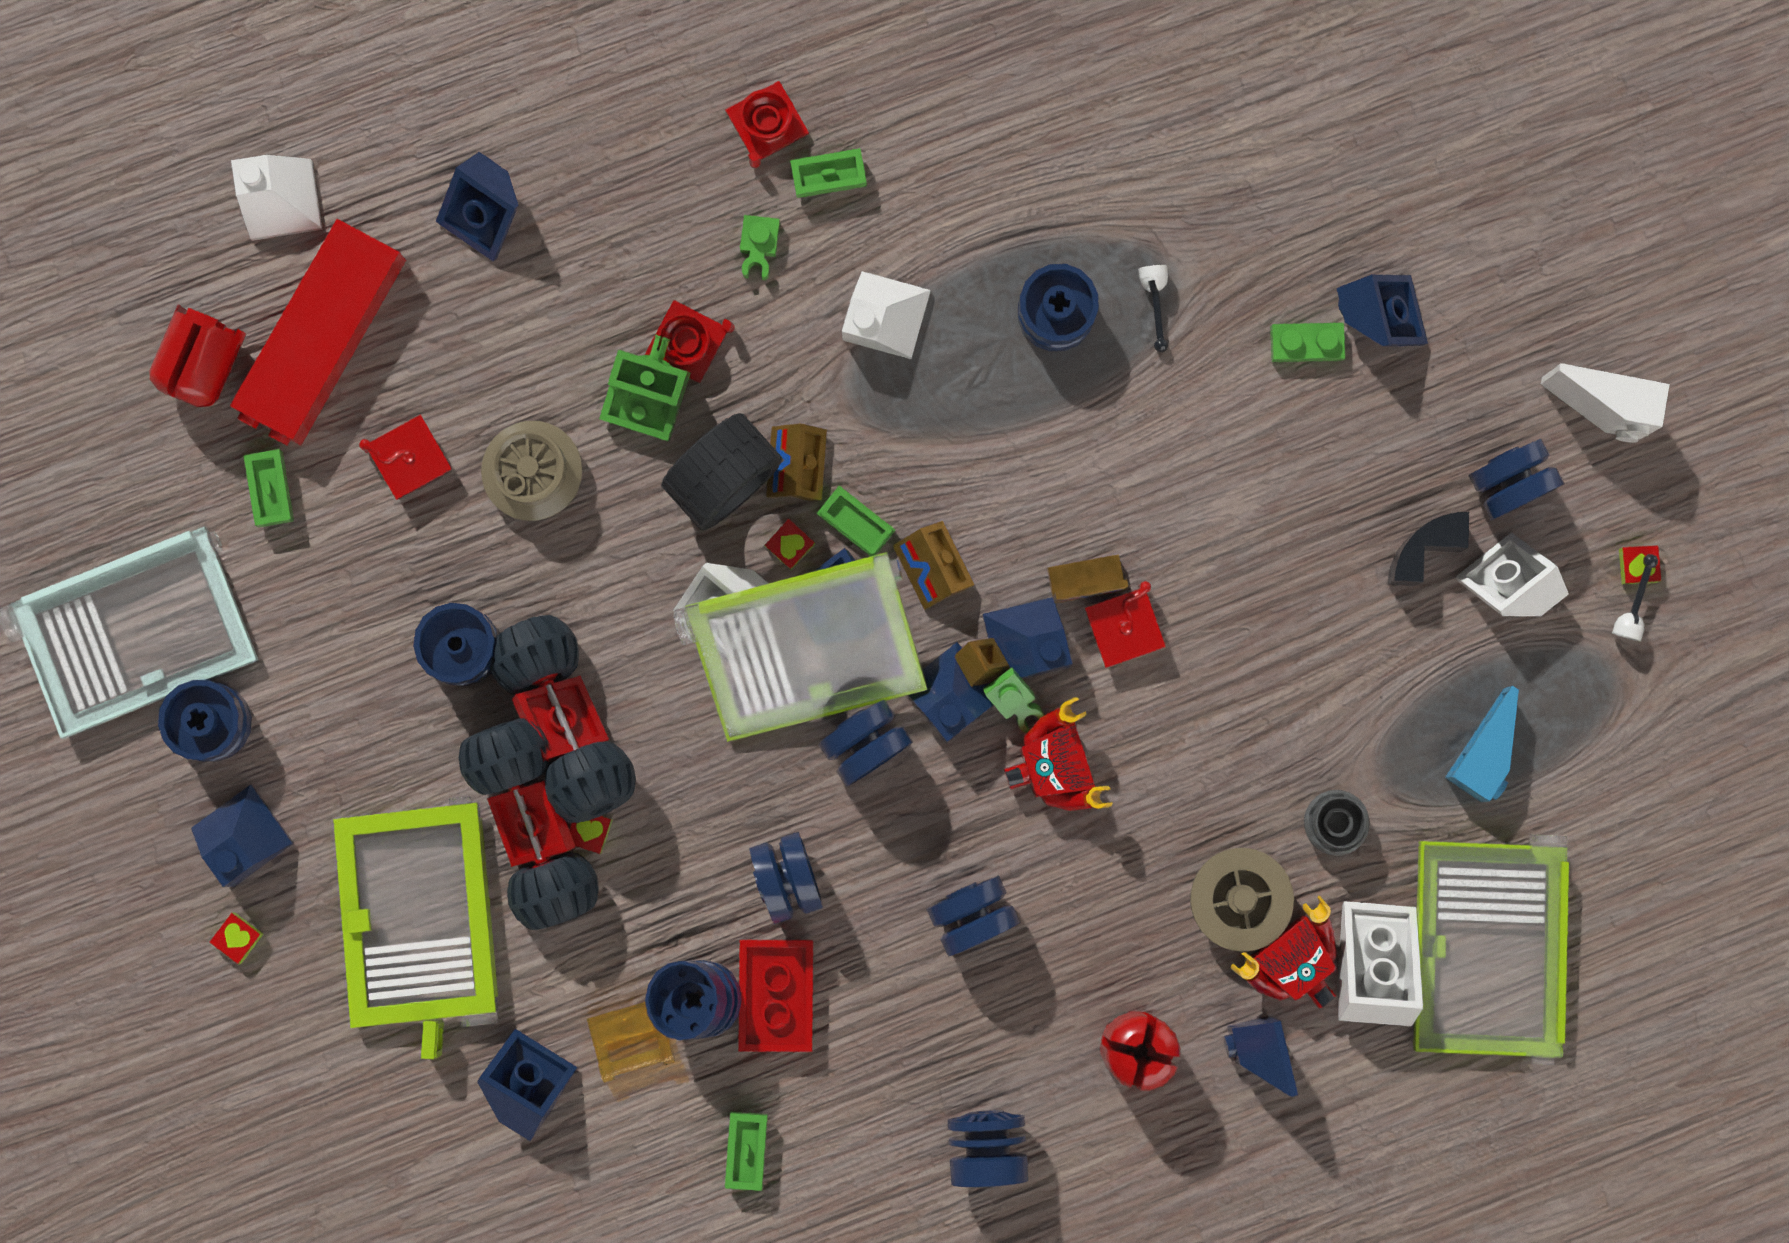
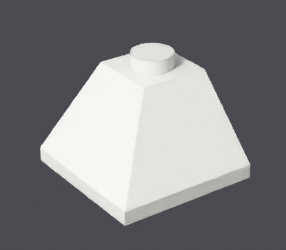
[231,155,322,241]
[842,271,931,359]
[1456,533,1569,616]
[673,563,774,657]

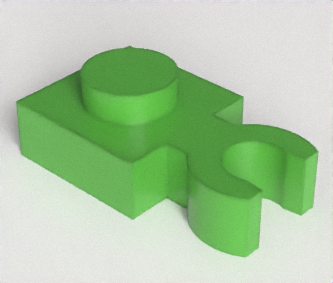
[740,215,780,280]
[983,667,1044,733]

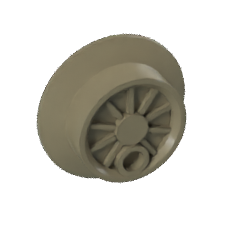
[481,421,583,521]
[1190,848,1294,952]

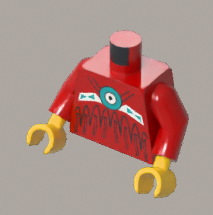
[1004,698,1113,811]
[1231,896,1337,1009]

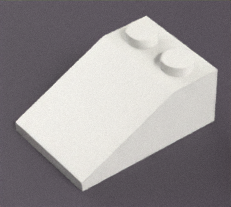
[1541,363,1670,443]
[1337,901,1423,1026]

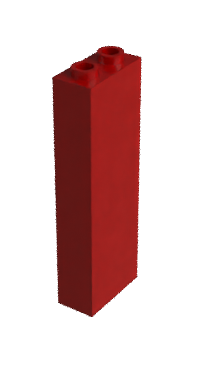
[230,219,407,446]

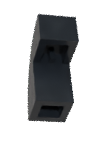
[1387,512,1469,586]

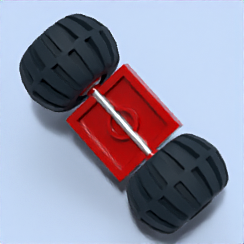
[490,615,636,823]
[458,718,599,930]

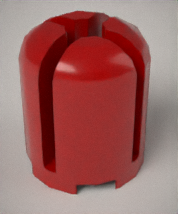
[149,304,247,407]
[1100,1011,1181,1091]

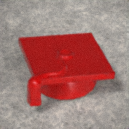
[725,81,809,168]
[645,300,735,384]
[359,414,452,500]
[1085,581,1166,668]

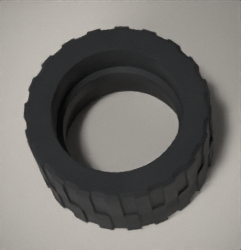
[661,413,782,530]

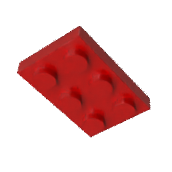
[738,939,814,1052]

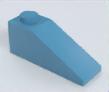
[1445,686,1519,802]

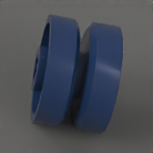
[1017,264,1099,351]
[1468,439,1565,520]
[413,603,499,687]
[158,680,252,762]
[818,700,913,787]
[749,832,824,924]
[926,875,1021,957]

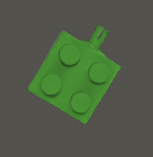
[599,335,691,441]

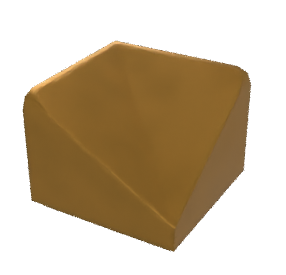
[955,638,1010,686]

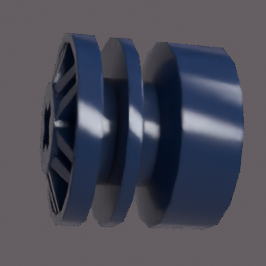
[645,960,742,1040]
[947,1110,1029,1187]

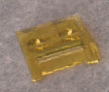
[587,1002,675,1083]

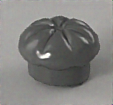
[1304,790,1370,856]

